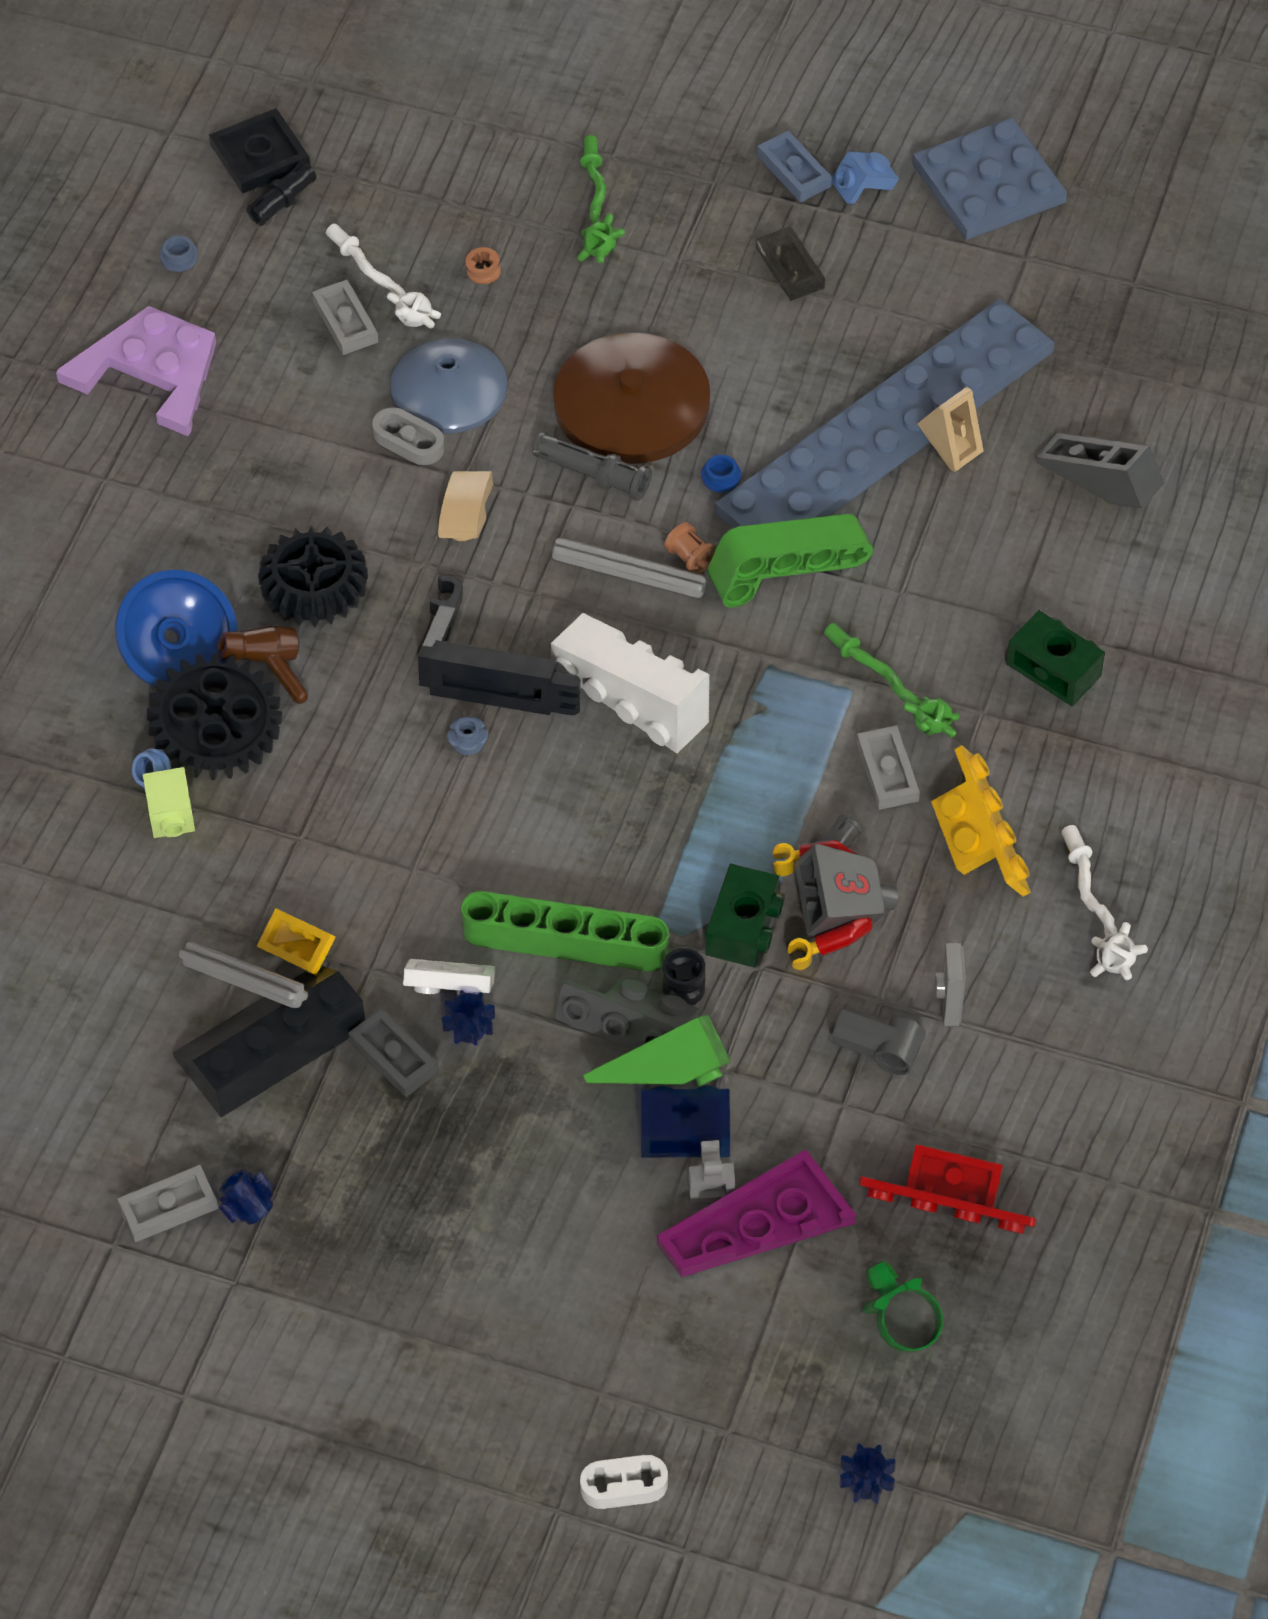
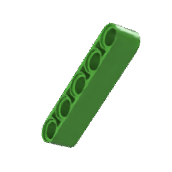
[461,891,669,972]

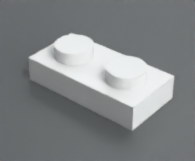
[403,959,495,998]

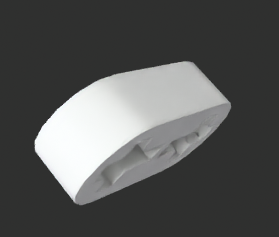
[580,1455,668,1509]

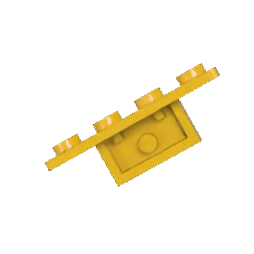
[931,745,1031,897]

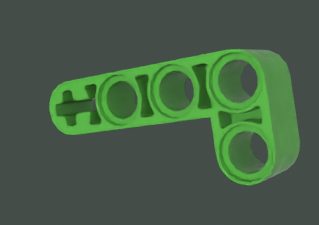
[707,514,874,608]

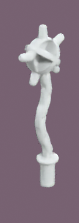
[326,224,441,329]
[1061,825,1148,980]

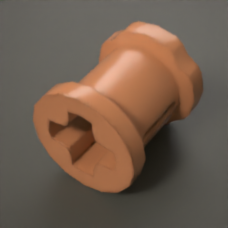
[664,522,716,574]

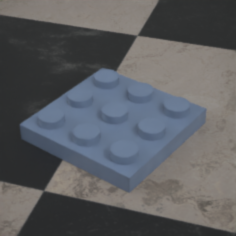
[913,117,1067,240]

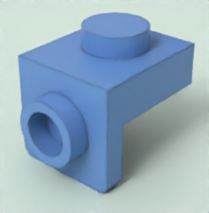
[831,151,899,204]

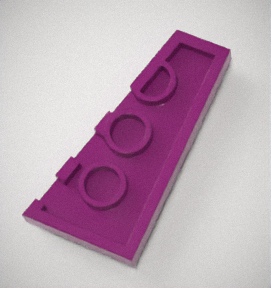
[657,1149,856,1278]

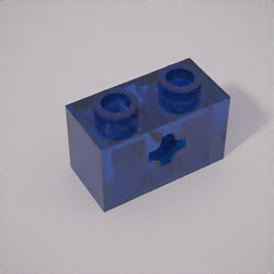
[641,1086,730,1158]

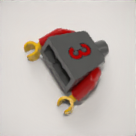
[772,840,899,970]

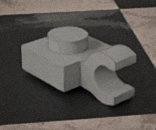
[688,1140,735,1204]

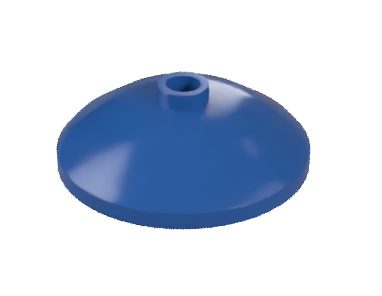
[115,570,238,688]

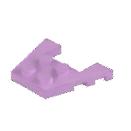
[56,306,216,436]

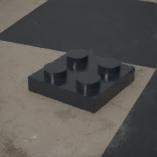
[209,108,310,194]

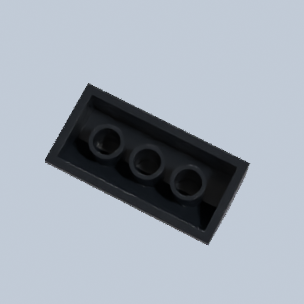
[173,965,365,1118]

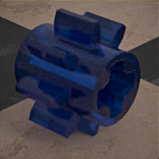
[442,990,496,1046]
[218,1169,274,1225]
[839,1443,896,1504]

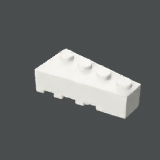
[551,613,709,753]

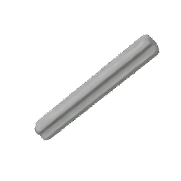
[552,537,707,598]
[179,942,308,1008]

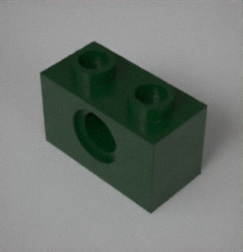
[1006,610,1105,707]
[706,863,785,968]

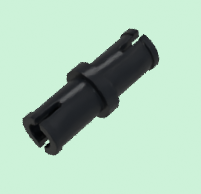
[246,161,317,226]

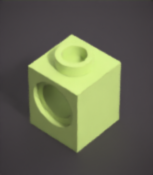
[143,767,195,838]

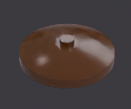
[554,333,710,464]

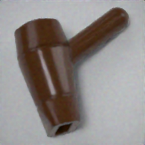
[217,626,308,704]

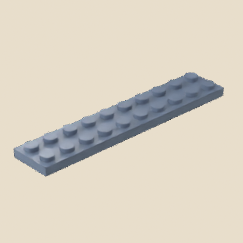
[715,299,1054,528]

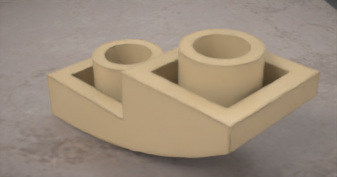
[438,471,493,541]

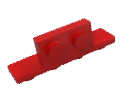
[858,1144,1037,1234]

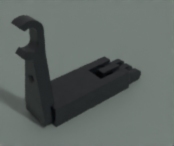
[418,576,581,715]

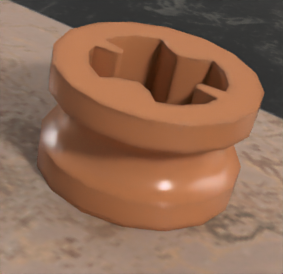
[465,247,501,284]

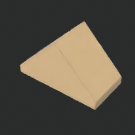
[917,387,984,472]

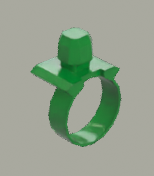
[861,1261,943,1353]

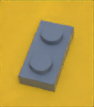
[757,130,832,203]

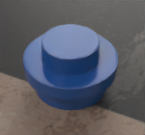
[701,454,741,492]

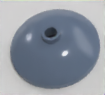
[390,338,508,434]

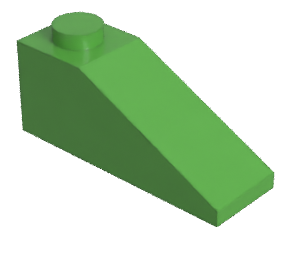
[583,1015,731,1087]

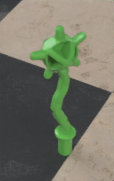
[577,135,625,263]
[824,623,959,738]

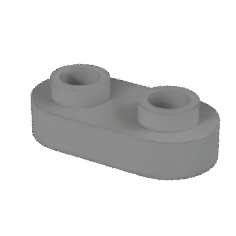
[372,408,445,465]

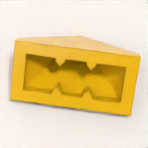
[257,908,336,975]

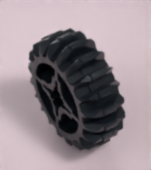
[258,525,368,628]

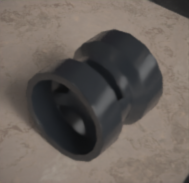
[663,948,706,1005]

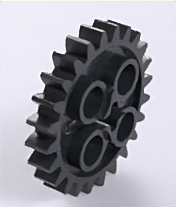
[147,653,282,780]

